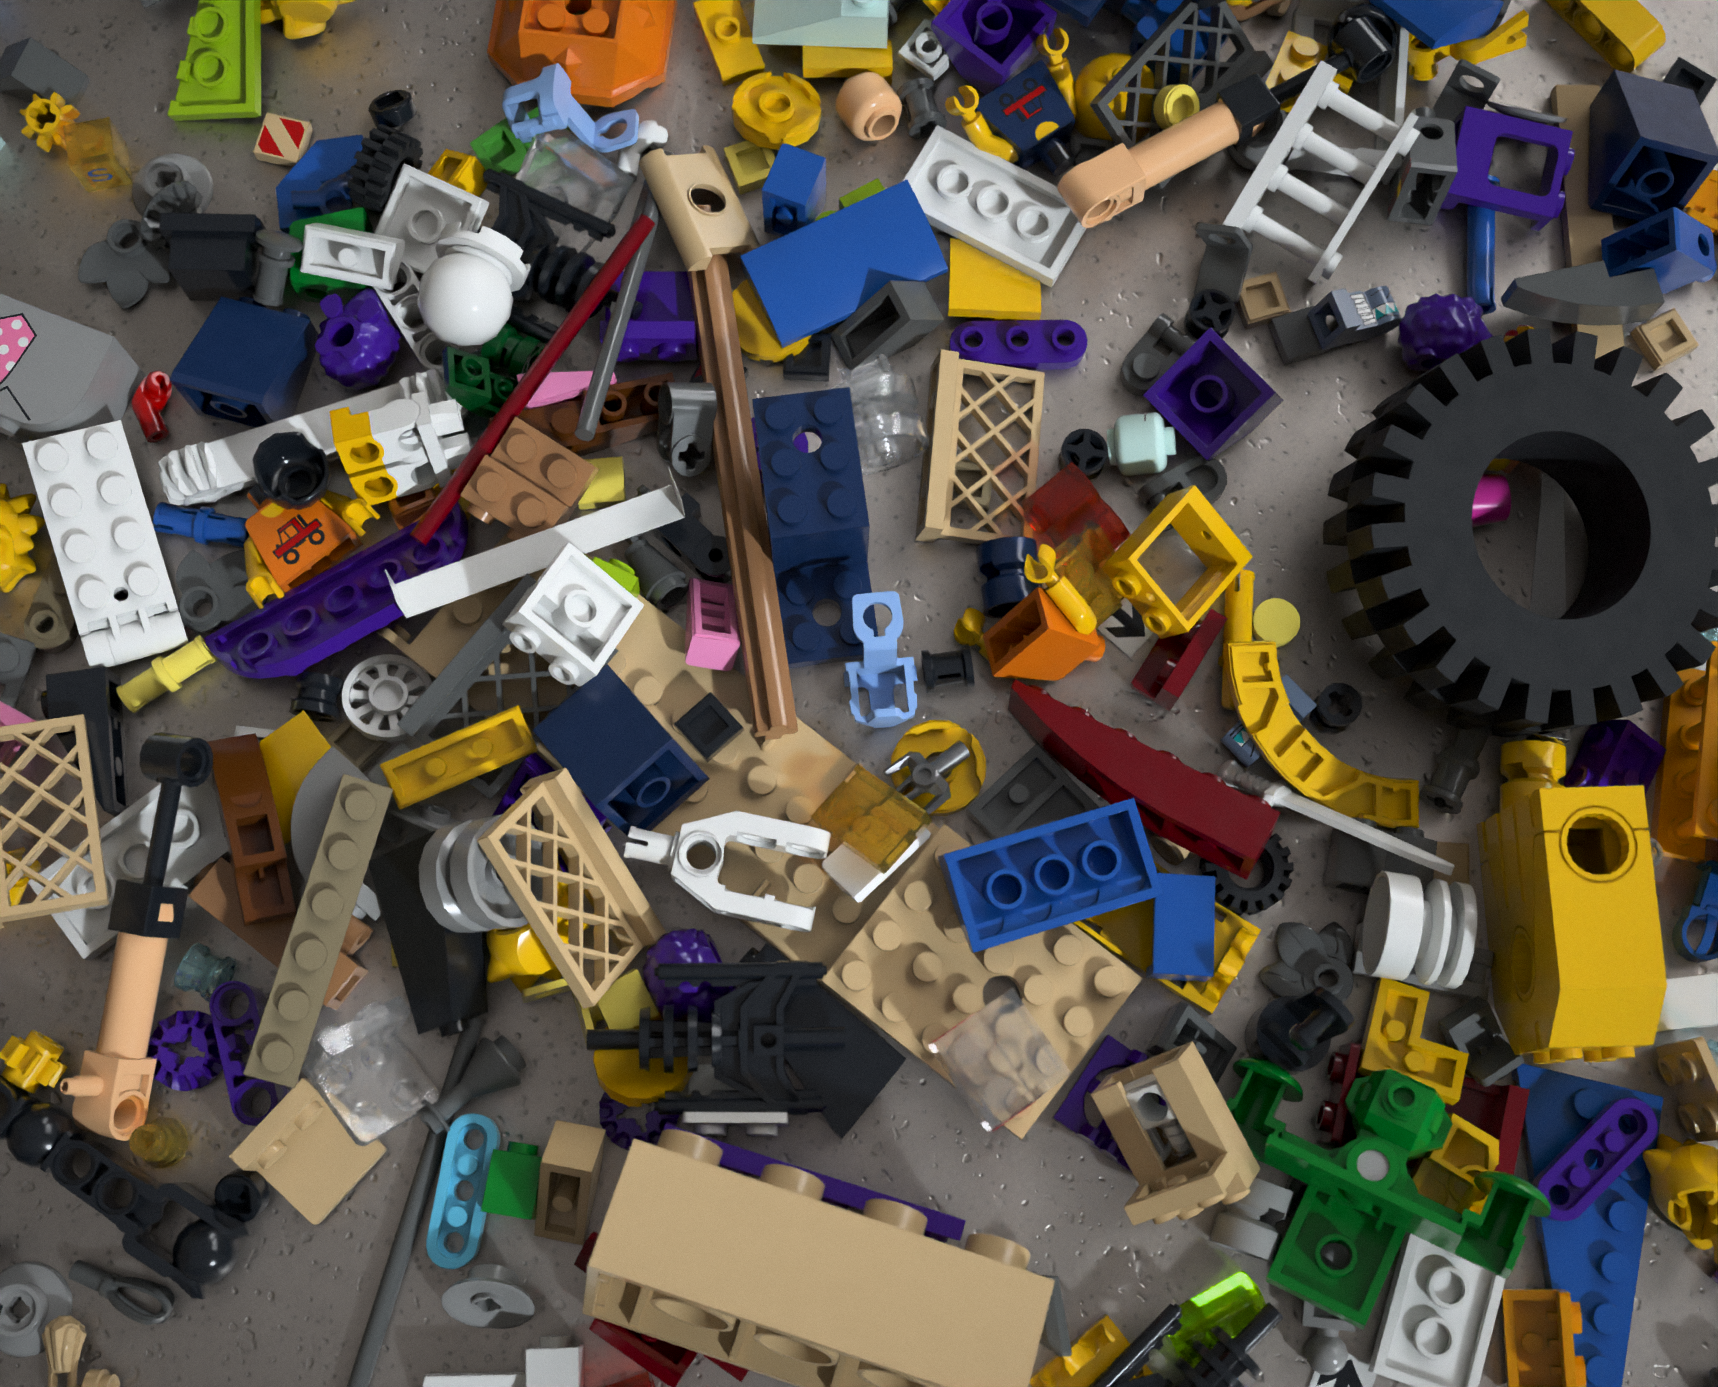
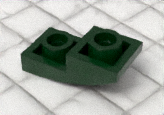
[442,346,519,420]

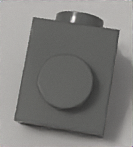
[1438,996,1524,1087]

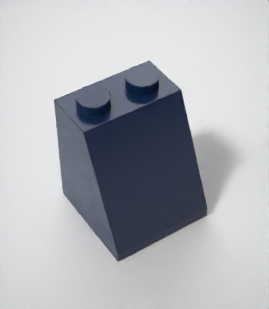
[1588,69,1718,221]
[170,296,319,429]
[533,664,710,844]

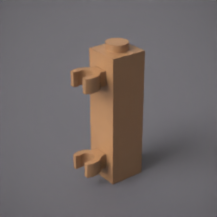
[188,857,374,1010]

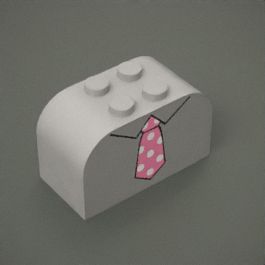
[0,294,145,451]

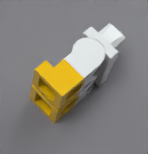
[329,391,473,506]

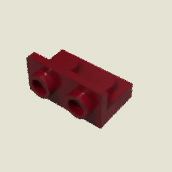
[1130,609,1228,711]

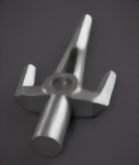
[850,741,970,835]

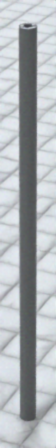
[347,1017,485,1387]

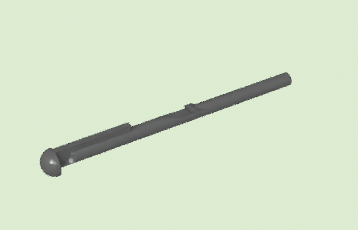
[575,151,676,441]

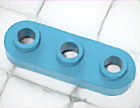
[426,1113,500,1269]

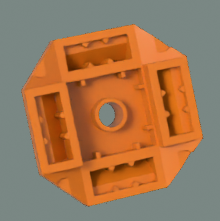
[487,0,677,108]

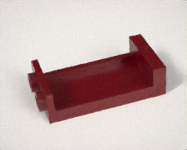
[1316,1042,1530,1175]

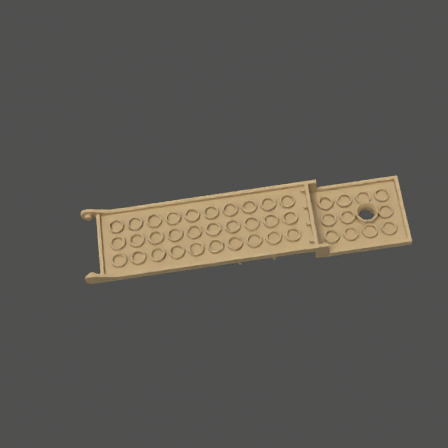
[377,528,1142,1140]

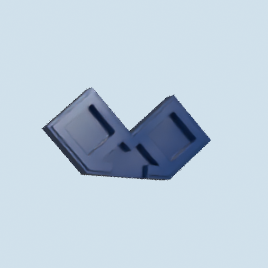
[276,135,364,234]

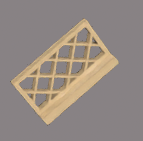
[915,349,1045,545]
[0,714,109,929]
[477,767,666,1009]

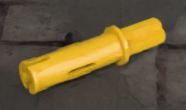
[1218,569,1255,711]

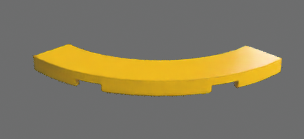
[1223,640,1419,828]

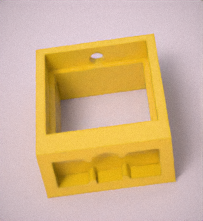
[1102,485,1253,639]

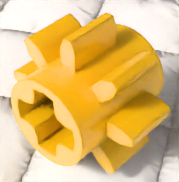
[19,92,82,153]
[0,1030,68,1093]

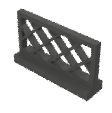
[1089,0,1273,189]
[397,573,619,800]

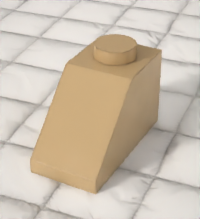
[534,1120,606,1245]

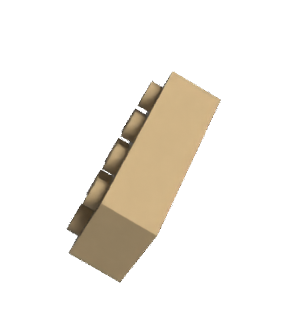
[582,1129,1055,1387]

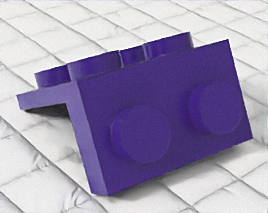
[600,271,698,362]

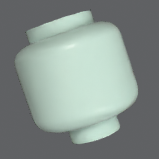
[1107,412,1176,476]

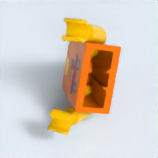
[244,484,380,609]
[954,544,1106,681]

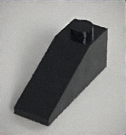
[41,667,129,817]

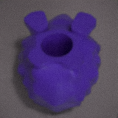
[315,288,402,390]
[1398,293,1493,371]
[642,928,736,1022]

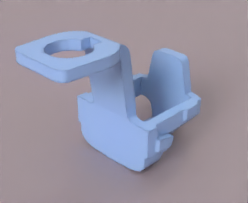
[502,63,639,153]
[843,591,918,728]

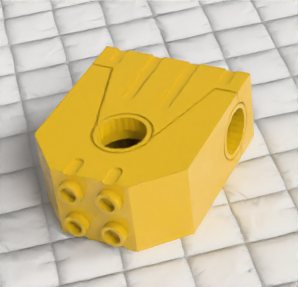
[1476,785,1667,1064]

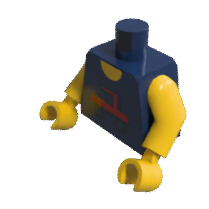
[945,28,1078,176]

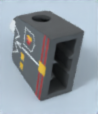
[1387,107,1457,225]

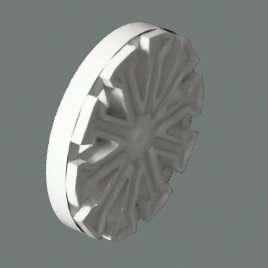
[342,654,432,743]

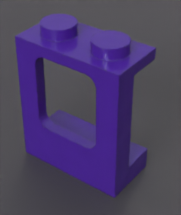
[1441,106,1575,231]

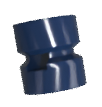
[976,536,1042,618]

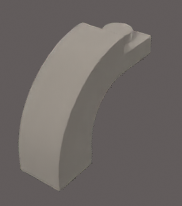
[290,746,383,921]

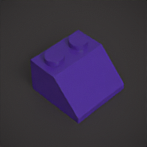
[931,0,1058,95]
[1143,327,1284,461]

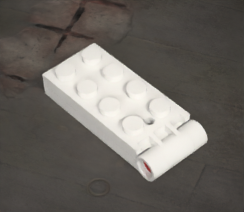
[22,420,189,669]

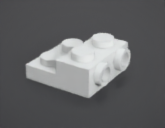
[502,542,644,687]

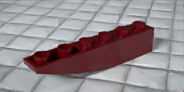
[1008,679,1281,880]

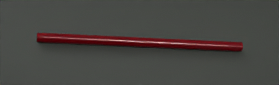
[410,214,655,546]

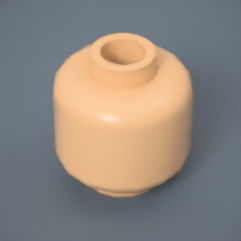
[835,72,902,141]

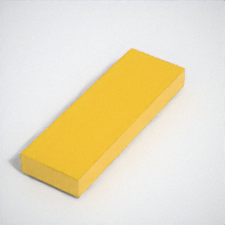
[380,705,539,810]

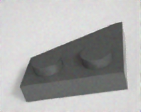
[966,743,1100,840]

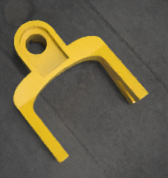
[1408,9,1529,81]

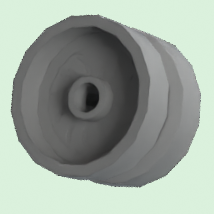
[419,814,543,933]

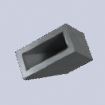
[831,280,944,372]

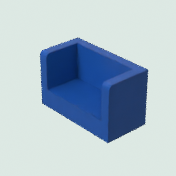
[762,143,826,237]
[1146,873,1215,982]

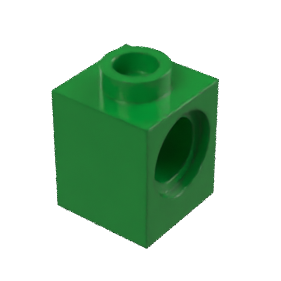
[481,1141,542,1220]

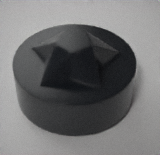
[368,90,417,128]
[214,1168,270,1223]

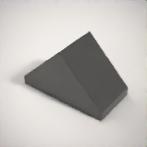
[0,37,90,108]
[1145,1001,1237,1085]

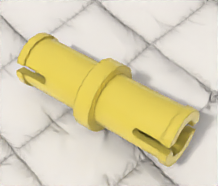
[116,635,217,713]

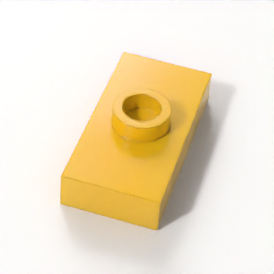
[693,0,765,87]

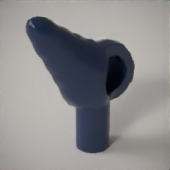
[291,170,354,215]

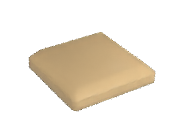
[1433,842,1469,886]

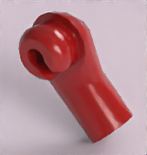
[131,371,172,443]

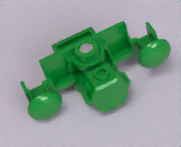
[1226,1058,1551,1330]

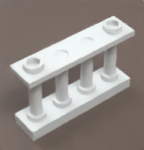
[1222,60,1420,283]

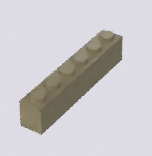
[243,774,393,1088]

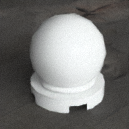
[417,221,531,346]

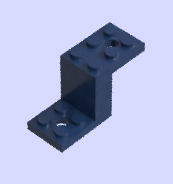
[752,387,878,668]

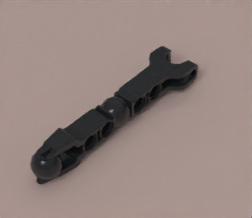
[0,1071,251,1299]

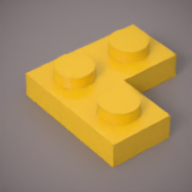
[1356,978,1469,1106]

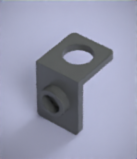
[1432,59,1500,122]
[1194,222,1253,304]

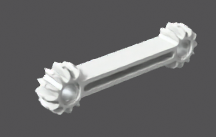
[158,369,468,507]

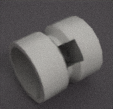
[1209,1178,1294,1263]

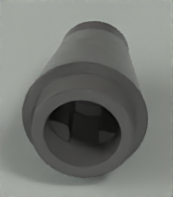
[624,539,688,610]

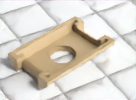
[638,145,760,271]

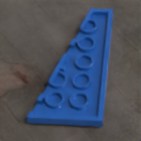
[1511,1064,1664,1387]

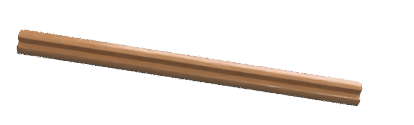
[687,205,798,740]

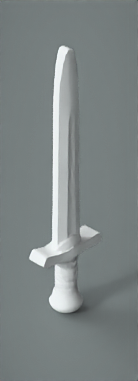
[1217,760,1455,875]

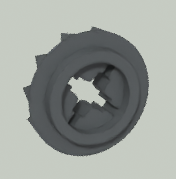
[140,181,203,249]

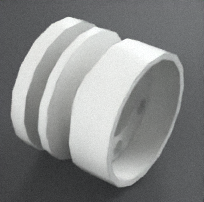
[1362,870,1478,989]

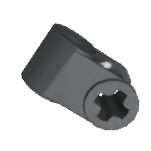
[656,382,717,477]

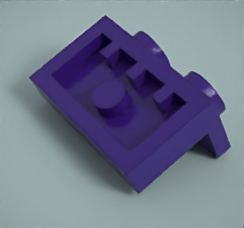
[1563,719,1667,795]

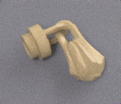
[42,1316,120,1387]

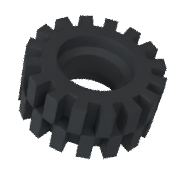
[348,124,423,214]
[1199,833,1294,916]

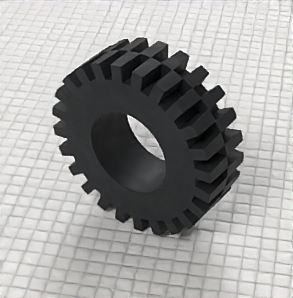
[1323,328,1718,737]

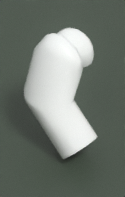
[614,120,668,181]

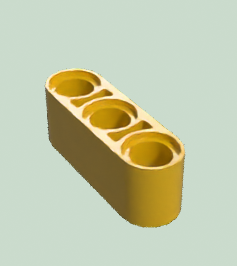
[1545,0,1666,73]

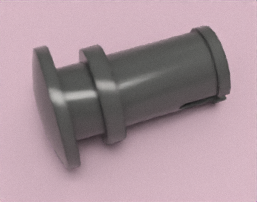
[252,229,303,306]

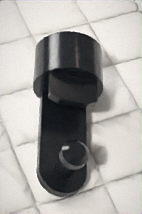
[1245,986,1355,1076]

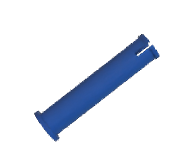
[1467,175,1500,315]

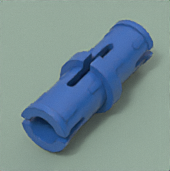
[153,502,250,548]

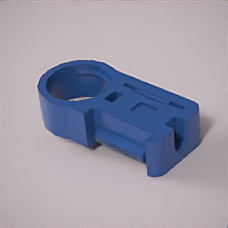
[1672,860,1718,963]

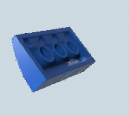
[1368,0,1504,49]
[740,180,948,348]
[938,798,1164,953]

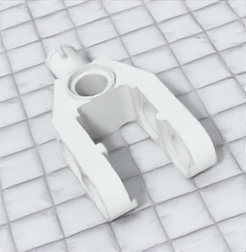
[624,811,831,932]

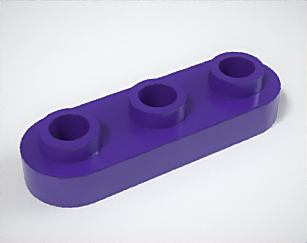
[949,320,1088,370]
[1532,1098,1658,1221]

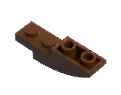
[488,372,675,457]
[207,733,296,927]

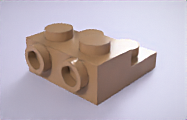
[460,417,600,541]

